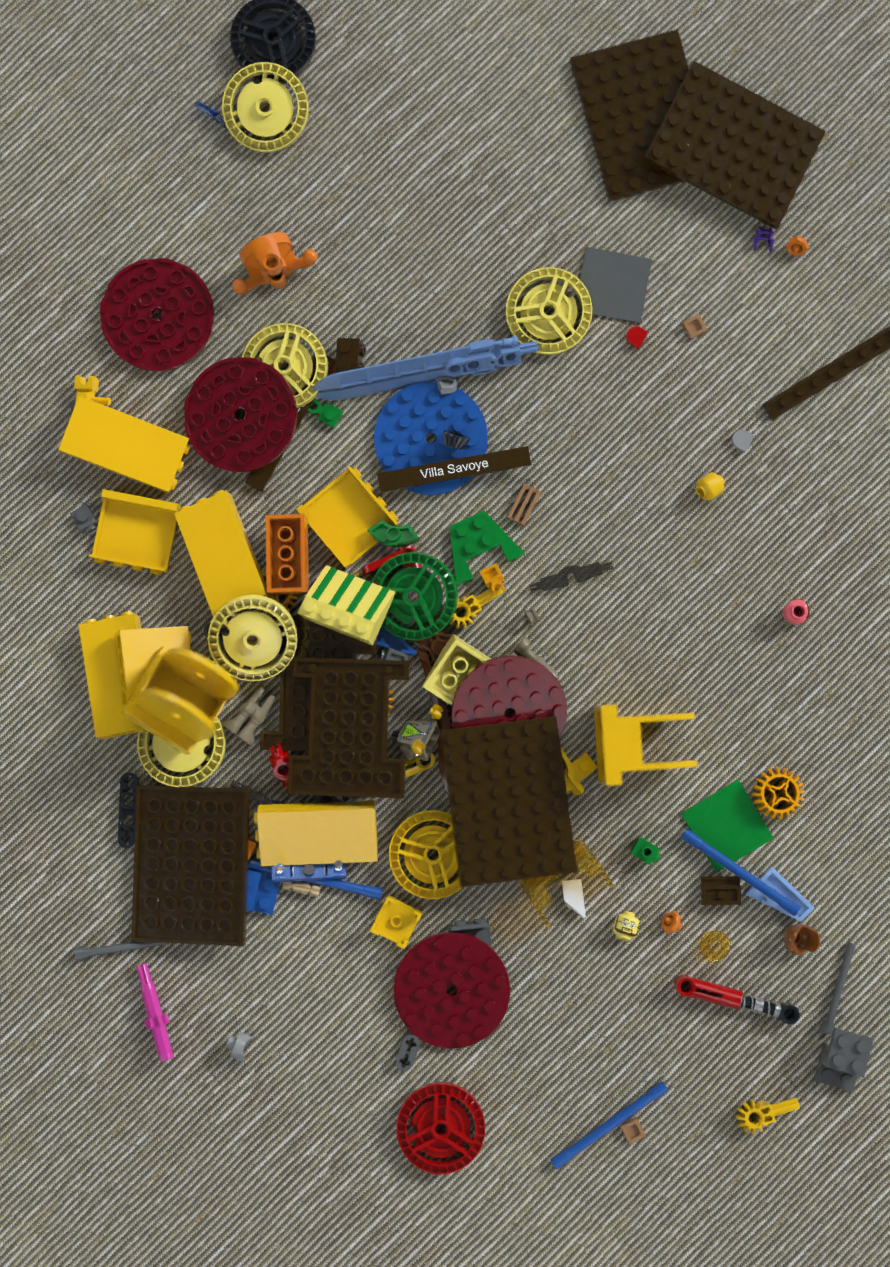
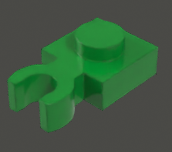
[307,399,344,429]

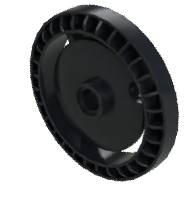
[230,0,316,82]

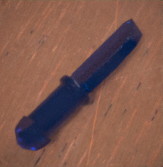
[195,101,228,129]

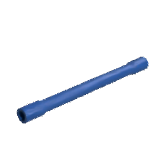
[680,829,801,917]
[248,858,383,900]
[550,1081,669,1169]

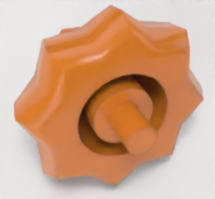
[785,236,809,257]
[661,910,682,934]

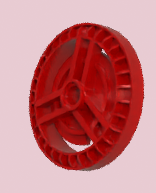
[396,1082,486,1174]

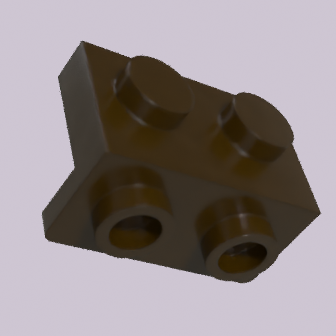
[335,338,366,373]

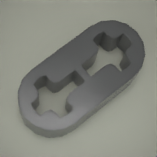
[396,1033,420,1071]

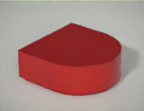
[626,326,649,350]

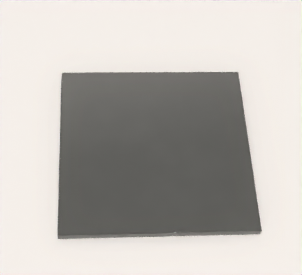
[576,247,652,323]

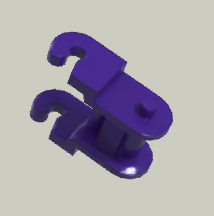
[753,226,774,252]

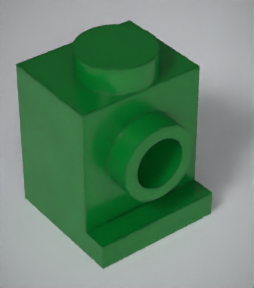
[629,836,661,865]

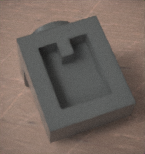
[70,504,98,534]
[377,646,409,661]

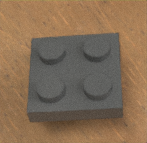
[814,1027,874,1092]

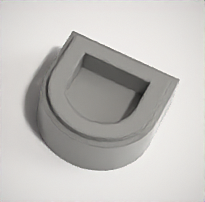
[436,376,457,395]
[731,430,755,453]

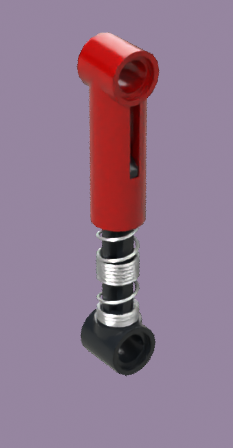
[674,975,800,1025]

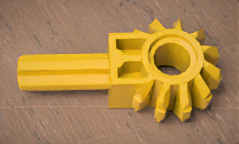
[449,588,503,629]
[736,1098,800,1134]

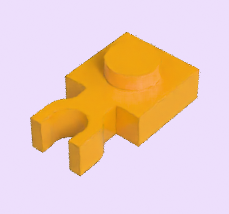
[480,563,506,596]

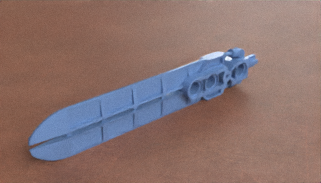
[313,336,539,400]

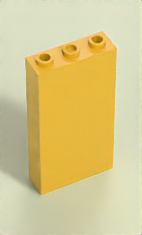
[58,396,191,493]
[174,490,271,617]
[78,611,147,740]
[254,800,378,866]

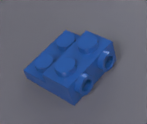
[247,869,280,915]

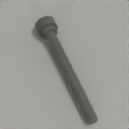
[74,942,169,962]
[819,942,856,1035]

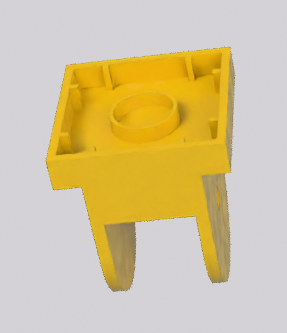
[121,646,239,755]
[593,704,699,786]

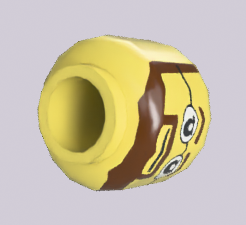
[613,911,640,942]

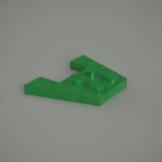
[449,511,525,586]

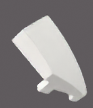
[562,879,586,918]

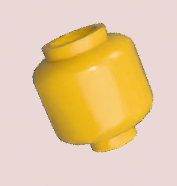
[696,472,725,501]

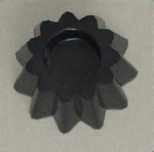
[444,430,470,450]

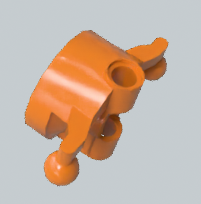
[232,232,318,295]

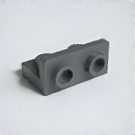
[451,918,492,945]

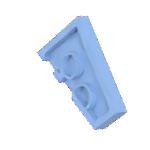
[745,866,814,921]

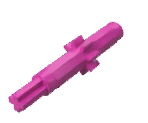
[136,963,174,1062]

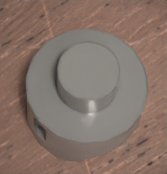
[225,1032,254,1062]

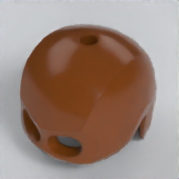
[784,924,820,955]

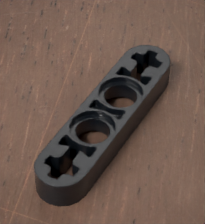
[118,772,139,848]

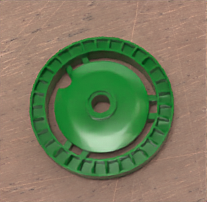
[372,552,458,640]

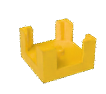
[370,894,422,949]

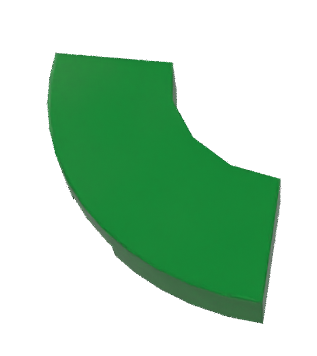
[367,520,420,547]

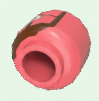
[783,599,810,625]

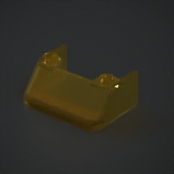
[519,839,615,929]

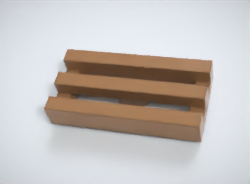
[507,483,541,526]

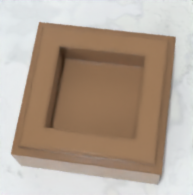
[682,314,708,340]
[619,1117,646,1144]

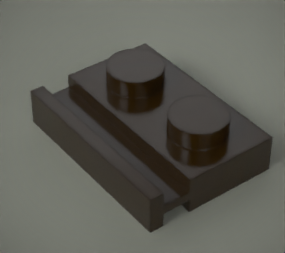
[700,876,741,905]

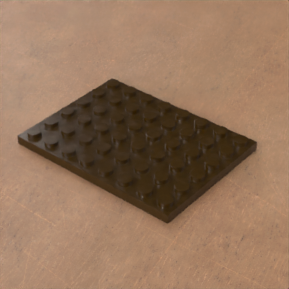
[569,29,689,202]
[643,61,826,230]
[440,716,578,888]
[131,785,250,946]

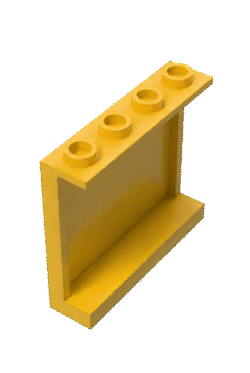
[296,466,399,569]
[89,489,181,575]
[115,626,193,708]

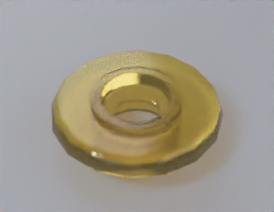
[700,931,730,961]

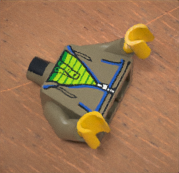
[391,704,443,761]

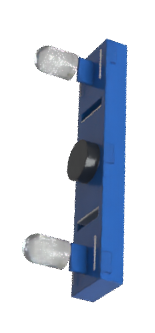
[272,860,346,882]

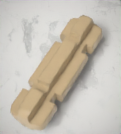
[282,881,320,897]

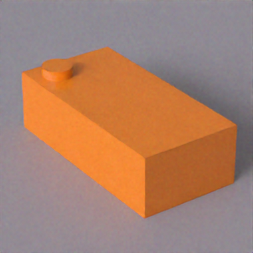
[265,514,309,595]

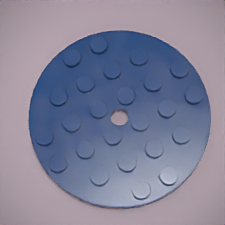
[374,382,488,495]

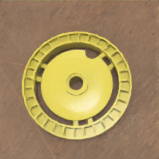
[222,62,309,153]
[506,267,592,355]
[242,323,328,408]
[208,595,297,681]
[137,717,226,787]

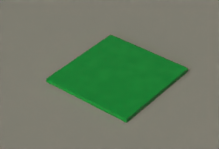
[681,779,774,873]

